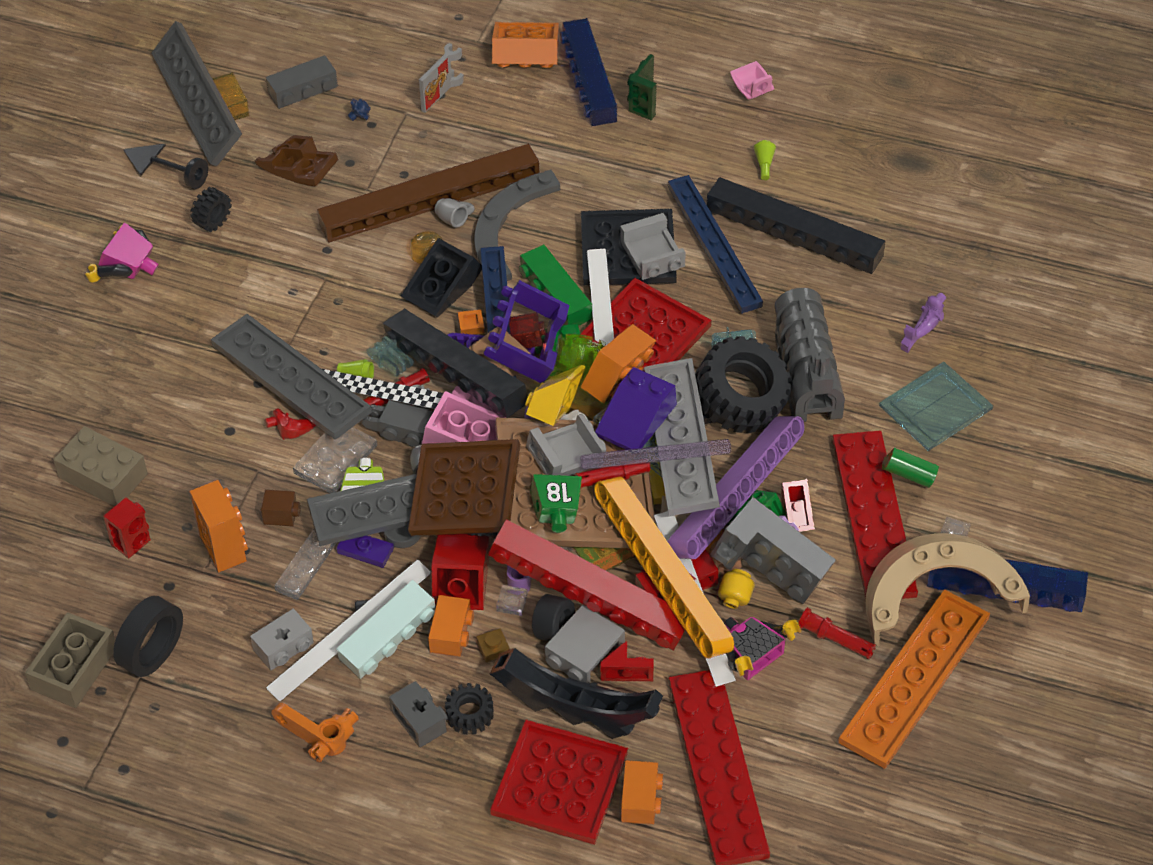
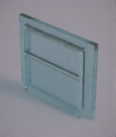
[879,362,994,451]

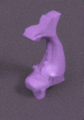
[901,293,946,353]

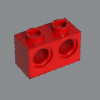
[103,497,151,559]

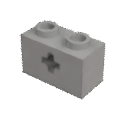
[250,608,314,670]

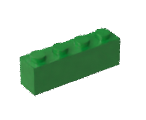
[519,244,593,326]

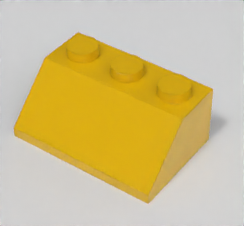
[525,365,586,426]

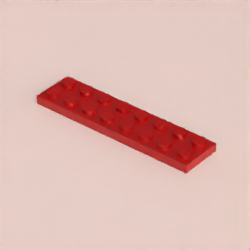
[832,430,918,599]
[669,670,770,865]

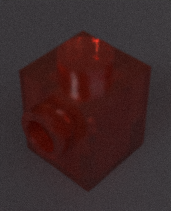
[509,312,546,348]

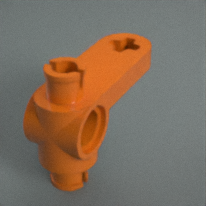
[271,703,359,762]

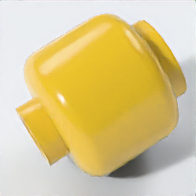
[718,569,755,609]

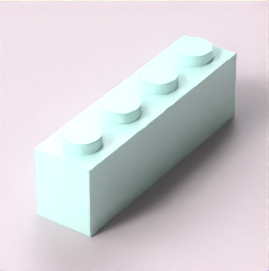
[337,580,436,679]

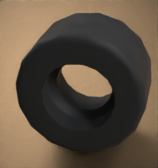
[532,594,576,641]

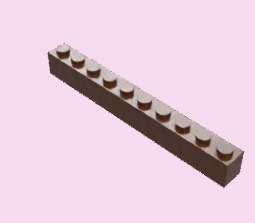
[317,144,540,243]

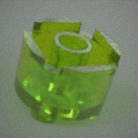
[555,334,606,377]

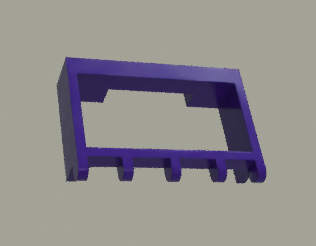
[484,280,570,383]

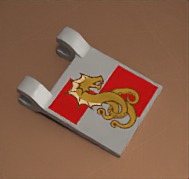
[419,43,464,113]

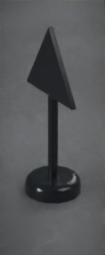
[123,143,209,189]

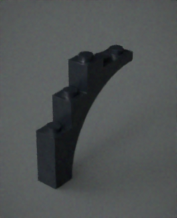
[489,648,663,739]

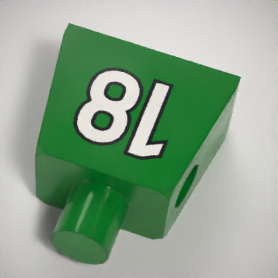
[530,474,582,533]

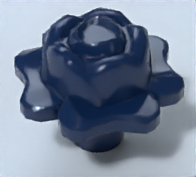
[348,98,371,121]

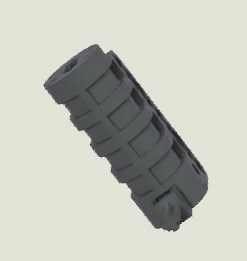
[774,288,845,422]

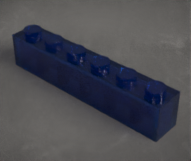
[559,18,617,126]
[927,559,1088,612]

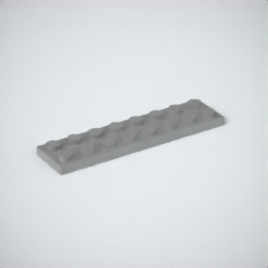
[644,358,720,516]

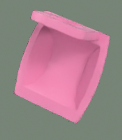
[730,61,774,100]

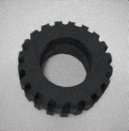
[695,336,792,433]

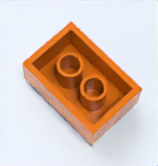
[581,324,656,404]
[190,480,248,573]

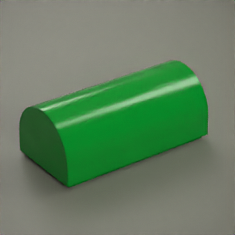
[882,448,939,488]

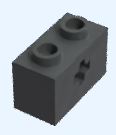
[389,681,447,748]

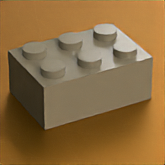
[54,426,148,506]
[25,612,115,708]

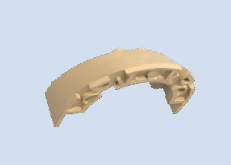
[865,533,1030,646]

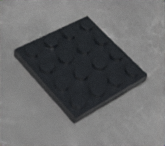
[581,209,677,286]

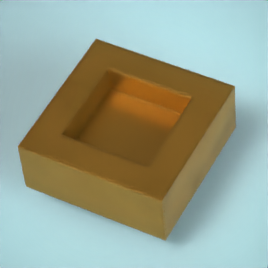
[476,628,510,662]

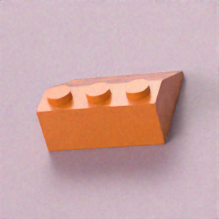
[492,22,559,68]

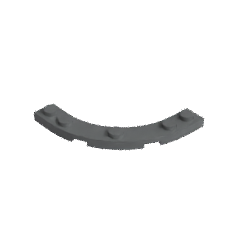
[475,169,560,281]

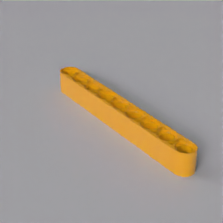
[594,477,734,659]

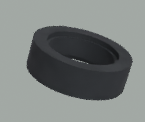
[113,595,183,677]

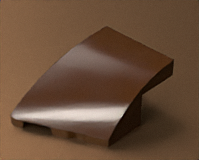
[255,135,339,186]

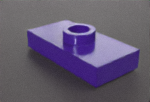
[337,535,394,568]

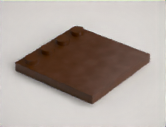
[408,439,521,536]

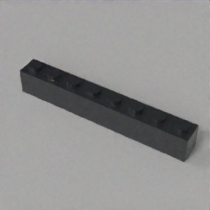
[707,177,886,274]
[383,308,528,418]

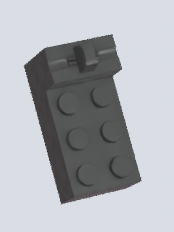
[710,497,836,604]

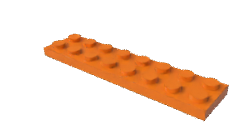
[838,589,990,769]

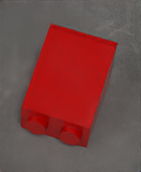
[432,534,489,610]

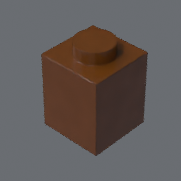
[261,490,301,526]

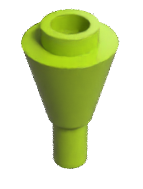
[754,140,776,180]

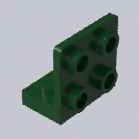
[627,54,657,121]

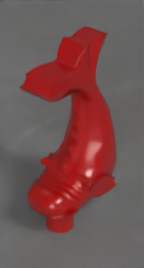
[265,408,316,440]

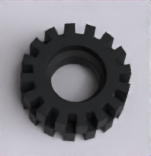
[190,187,232,232]
[445,683,494,735]

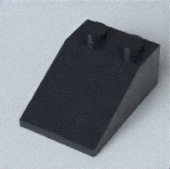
[401,238,482,318]

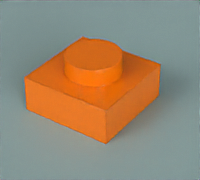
[458,309,484,335]

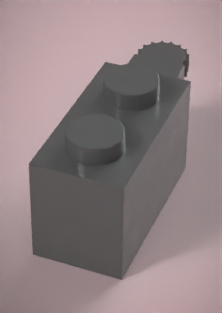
[362,400,433,447]

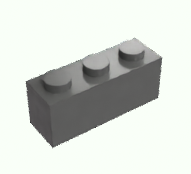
[266,55,338,109]

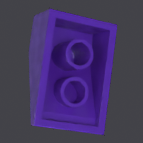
[595,367,677,454]

